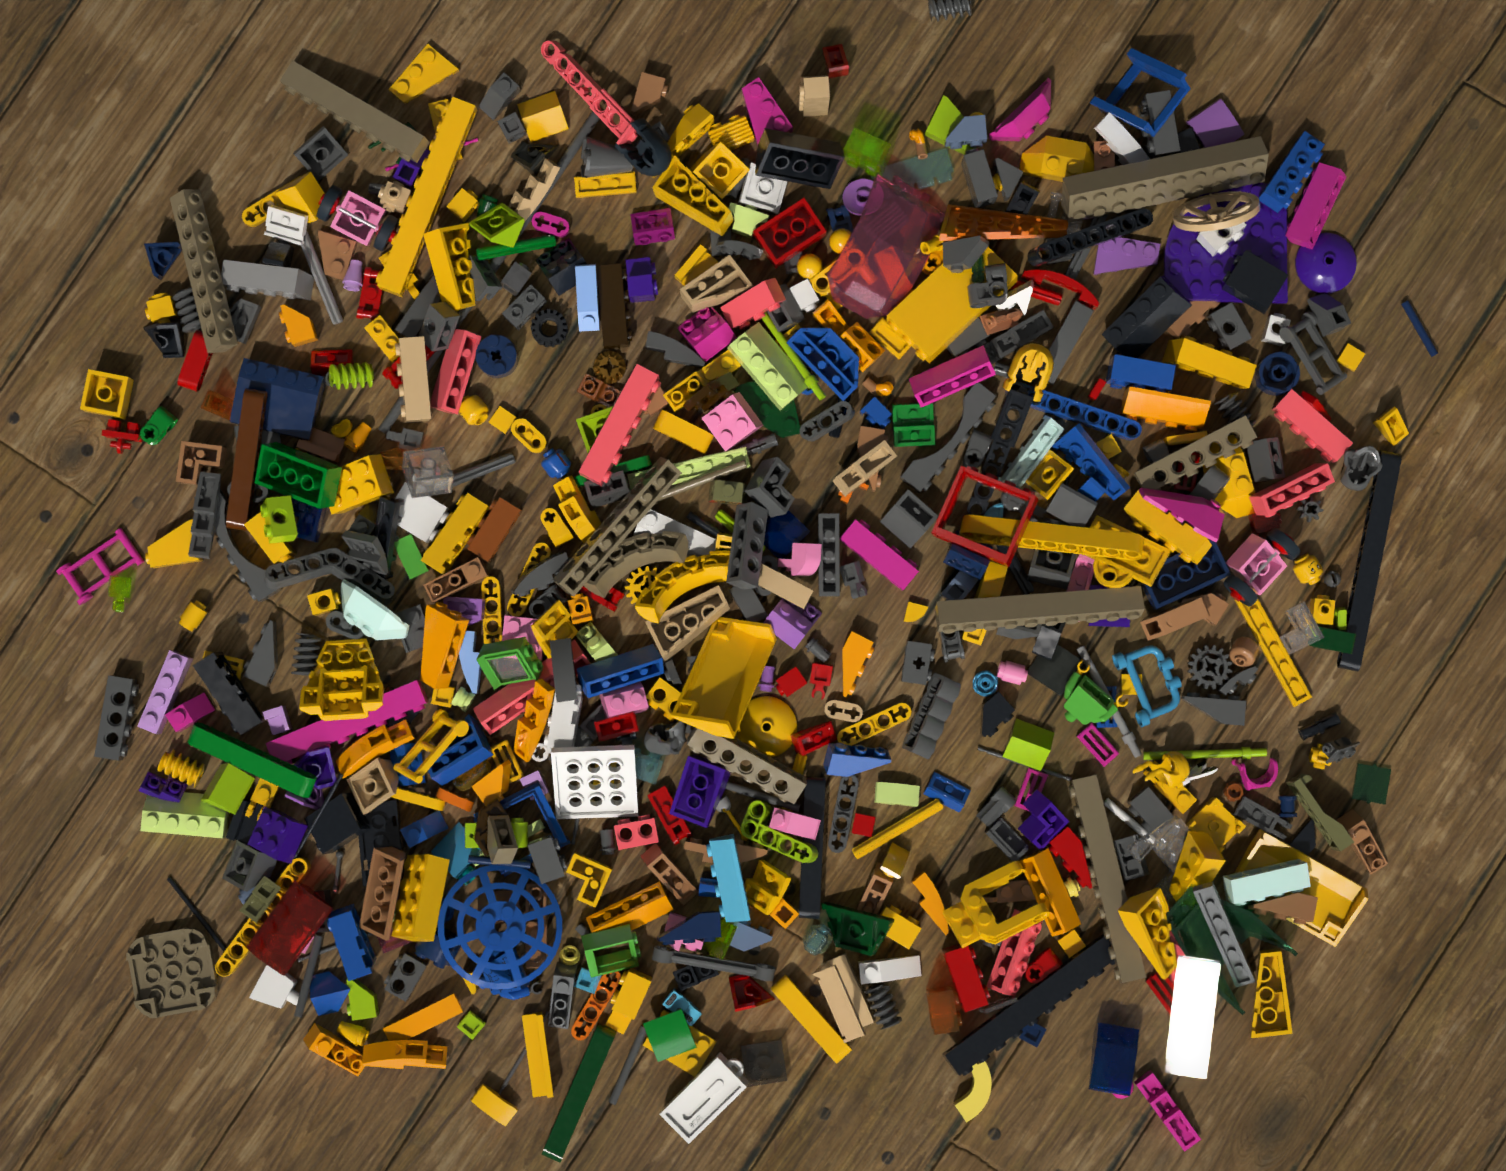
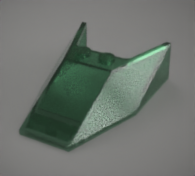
[1166,886,1298,1015]

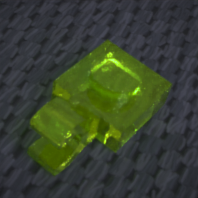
[108,575,132,612]

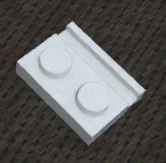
[264,205,308,245]

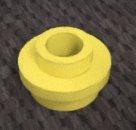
[1063,877,1080,897]
[559,945,580,965]

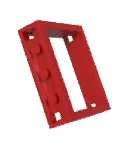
[931,466,1039,567]

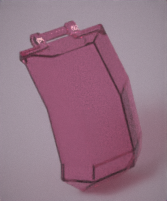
[827,174,945,319]

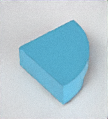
[984,504,1004,518]

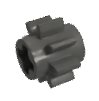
[1296,497,1323,523]

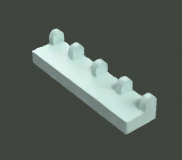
[998,415,1065,488]

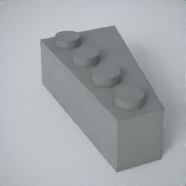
[221,260,314,300]

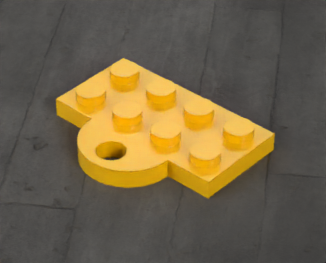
[1085,515,1170,588]

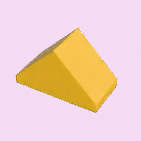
[1373,406,1409,446]

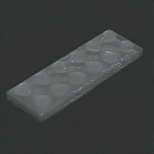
[1165,955,1220,1079]

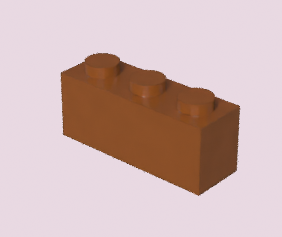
[467,497,522,563]

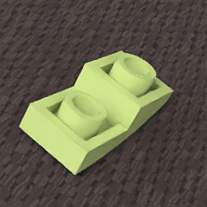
[874,782,920,807]

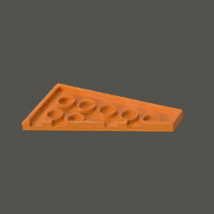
[939,204,1069,241]

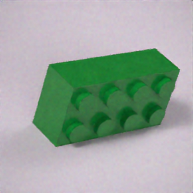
[254,442,342,509]

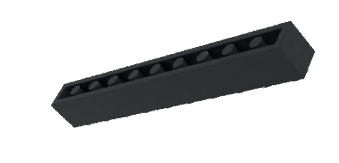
[942,933,1115,1076]

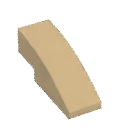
[833,440,897,497]

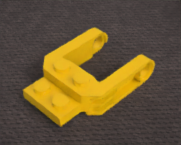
[943,861,1050,948]

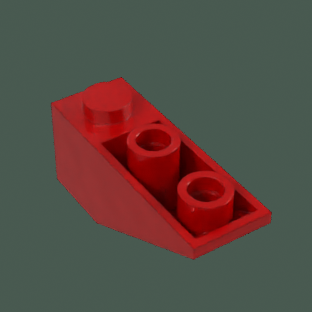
[1048,826,1092,889]

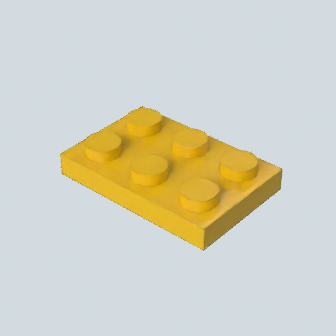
[643,1009,717,1077]

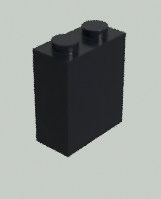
[1222,250,1288,314]
[304,793,370,854]

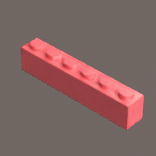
[579,364,661,486]
[473,640,591,735]

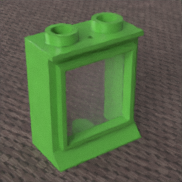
[476,637,543,690]

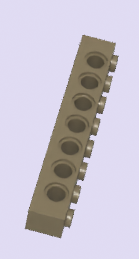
[170,189,238,353]
[552,457,682,597]

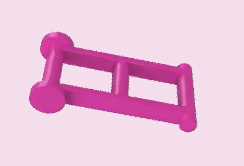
[56,528,144,605]

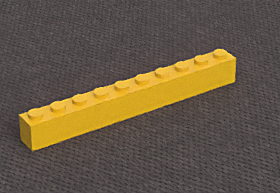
[376,97,477,298]

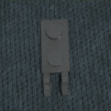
[1233,796,1293,840]

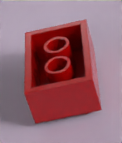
[753,198,827,269]
[942,943,990,1012]

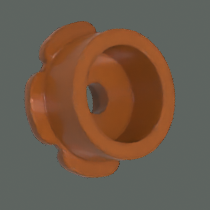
[1223,781,1243,802]

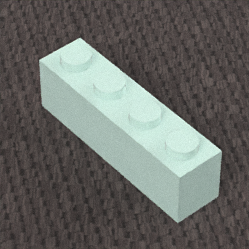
[1223,859,1311,906]

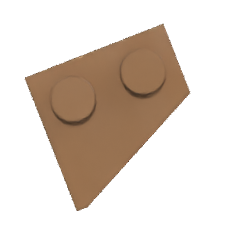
[318,231,357,281]

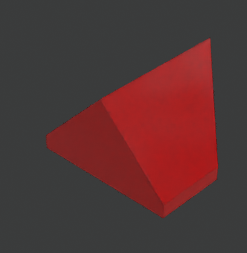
[729,975,775,1012]

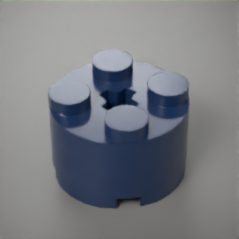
[476,335,518,378]
[1255,352,1300,396]
[415,926,461,969]

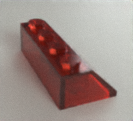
[246,880,333,976]

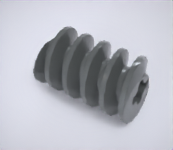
[928,0,972,22]
[173,287,202,333]
[1214,392,1256,438]
[291,633,322,676]
[864,983,902,1030]

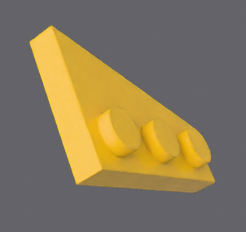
[388,44,459,104]

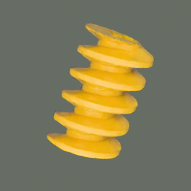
[157,749,205,788]

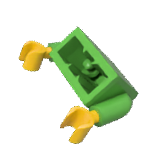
[1064,660,1128,725]

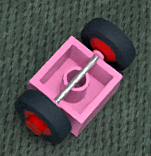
[317,185,399,251]
[1224,528,1300,607]

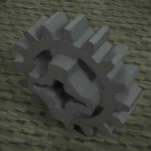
[1187,645,1232,689]

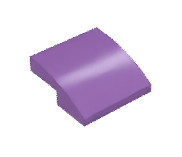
[1186,99,1244,148]

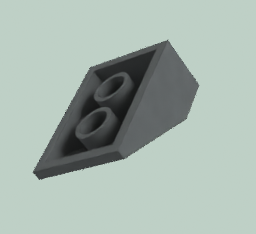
[1027,517,1076,590]

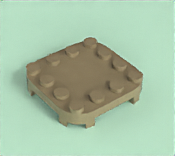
[126,928,218,1018]

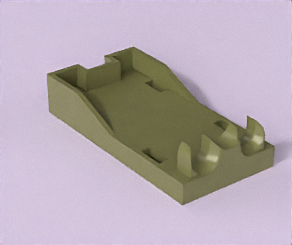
[1285,773,1354,852]

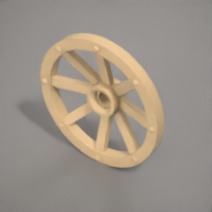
[1172,191,1260,232]

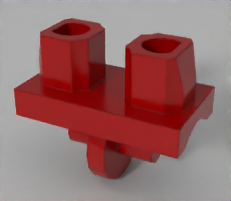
[101,419,143,454]

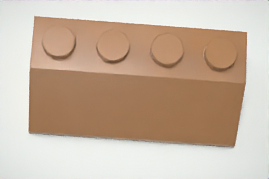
[359,847,406,941]

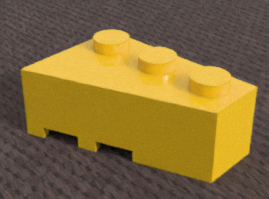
[1169,830,1226,906]

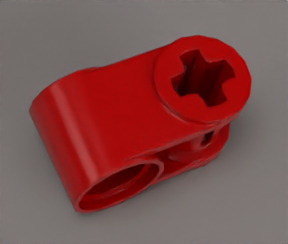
[1023,947,1063,983]

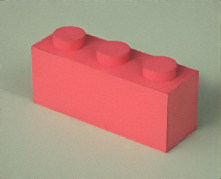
[720,278,786,330]

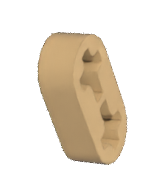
[824,700,863,722]

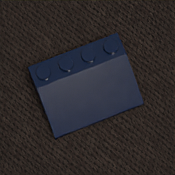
[230,358,326,441]

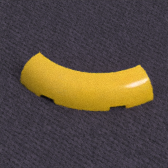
[635,550,730,624]

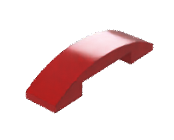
[1021,270,1099,310]

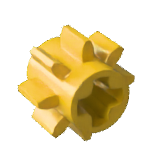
[1309,744,1332,769]

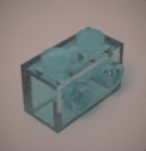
[618,747,664,785]

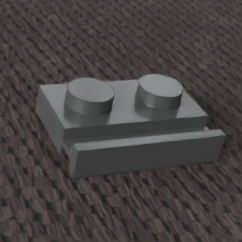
[395,604,425,653]

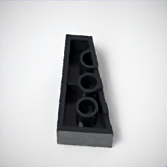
[192,651,265,735]

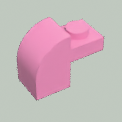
[778,543,822,576]
[665,912,704,952]

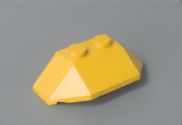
[1019,136,1094,182]
[1202,435,1255,518]

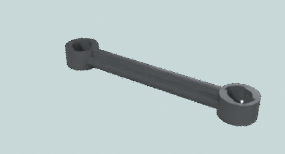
[652,946,776,981]

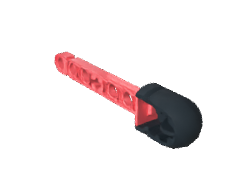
[541,41,671,177]

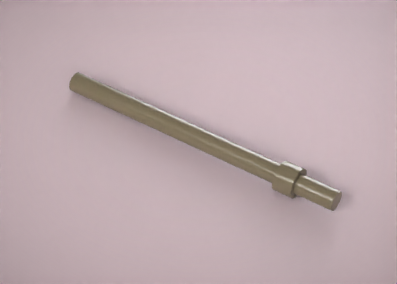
[655,460,747,505]

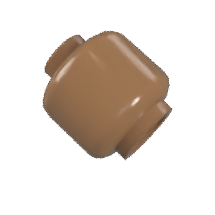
[1229,637,1259,667]

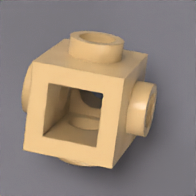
[378,181,411,214]

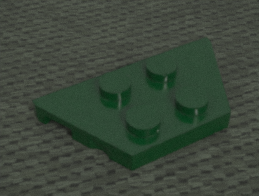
[822,902,894,956]

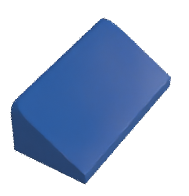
[923,772,971,812]

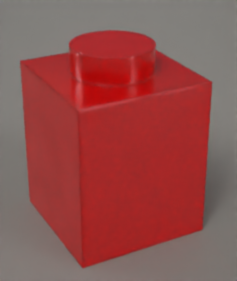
[775,667,807,697]

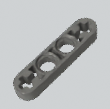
[828,775,858,853]

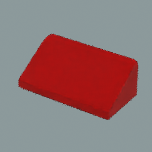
[310,349,353,376]
[594,711,639,742]

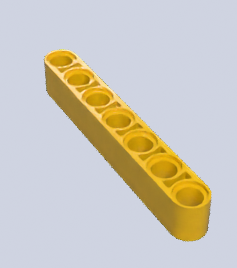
[215,857,311,977]

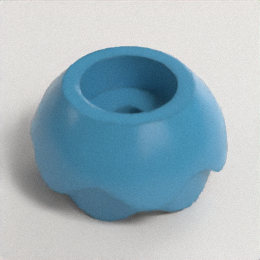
[973,671,998,697]

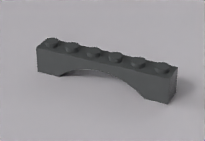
[900,382,996,493]
[194,488,282,602]

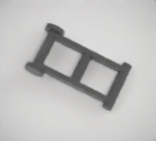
[1279,312,1347,395]

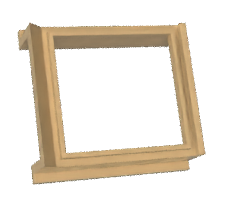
[812,953,875,1043]

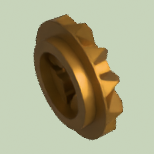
[593,351,626,384]

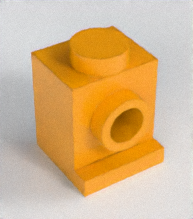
[567,593,594,625]

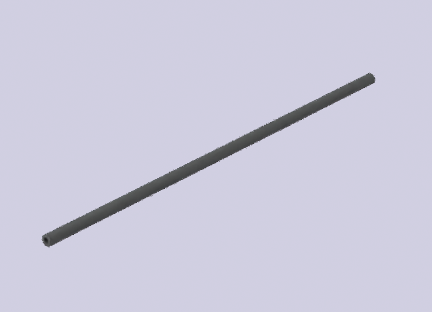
[378,111,600,434]

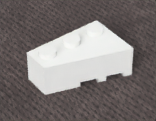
[544,685,583,754]

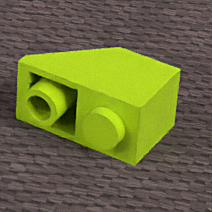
[344,979,379,1021]

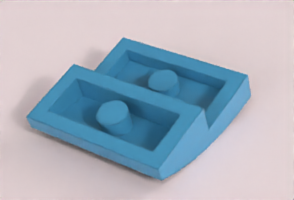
[431,822,482,879]

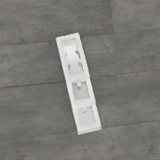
[1094,112,1150,165]

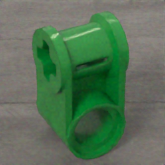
[140,406,178,445]

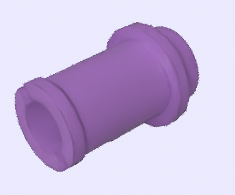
[758,666,775,692]

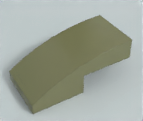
[239,876,281,923]

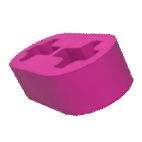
[531,212,570,238]

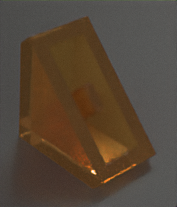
[201,389,234,421]

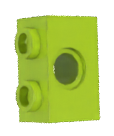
[260,495,298,544]

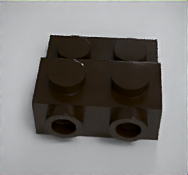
[683,372,740,412]

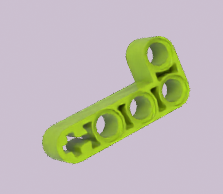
[740,800,818,863]

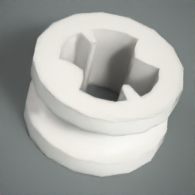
[532,743,549,762]

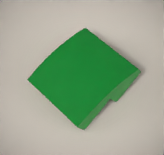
[892,403,935,447]
[643,1009,697,1062]

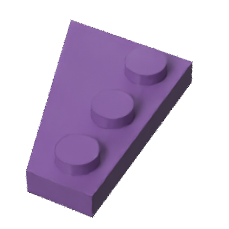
[1093,237,1160,275]

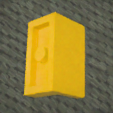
[674,244,718,286]

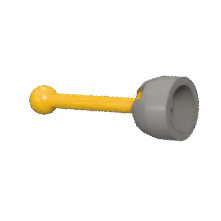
[716,795,748,841]

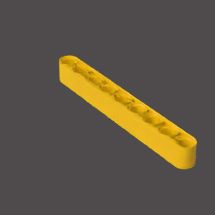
[959,515,1144,560]

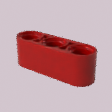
[177,330,213,392]

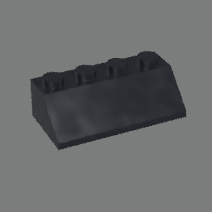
[755,128,845,189]
[1102,276,1192,358]

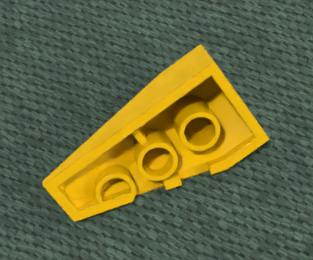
[1118,888,1178,980]

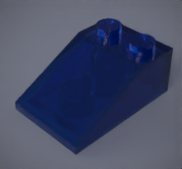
[1089,1022,1139,1096]

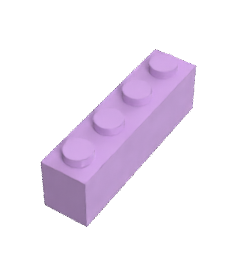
[137,650,193,734]

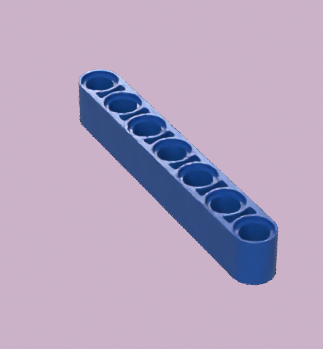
[1005,381,1142,441]

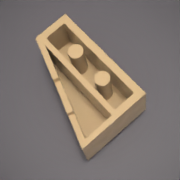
[680,255,754,312]

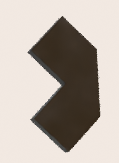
[473,799,508,857]

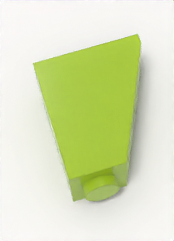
[924,95,977,155]

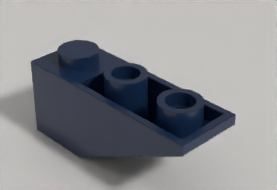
[657,911,721,945]

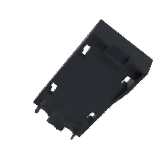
[358,800,404,886]

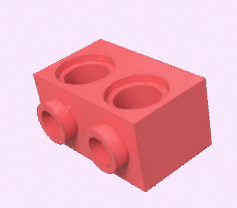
[614,814,659,850]

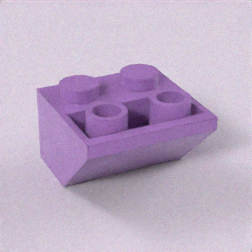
[763,598,822,649]

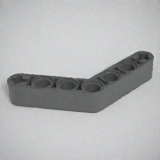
[264,548,395,606]

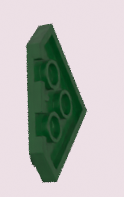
[734,381,800,438]

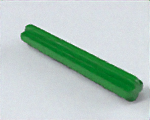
[476,235,556,260]

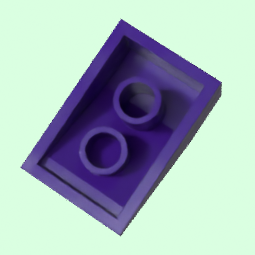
[669,754,731,828]

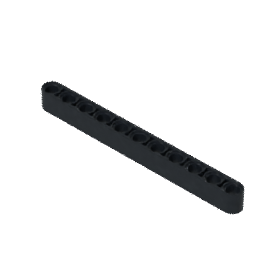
[1337,450,1402,672]

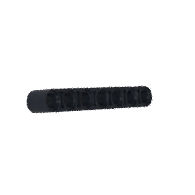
[1027,208,1153,266]
[799,776,826,919]

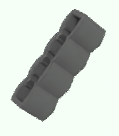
[902,673,961,759]

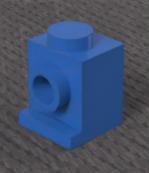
[859,397,892,429]

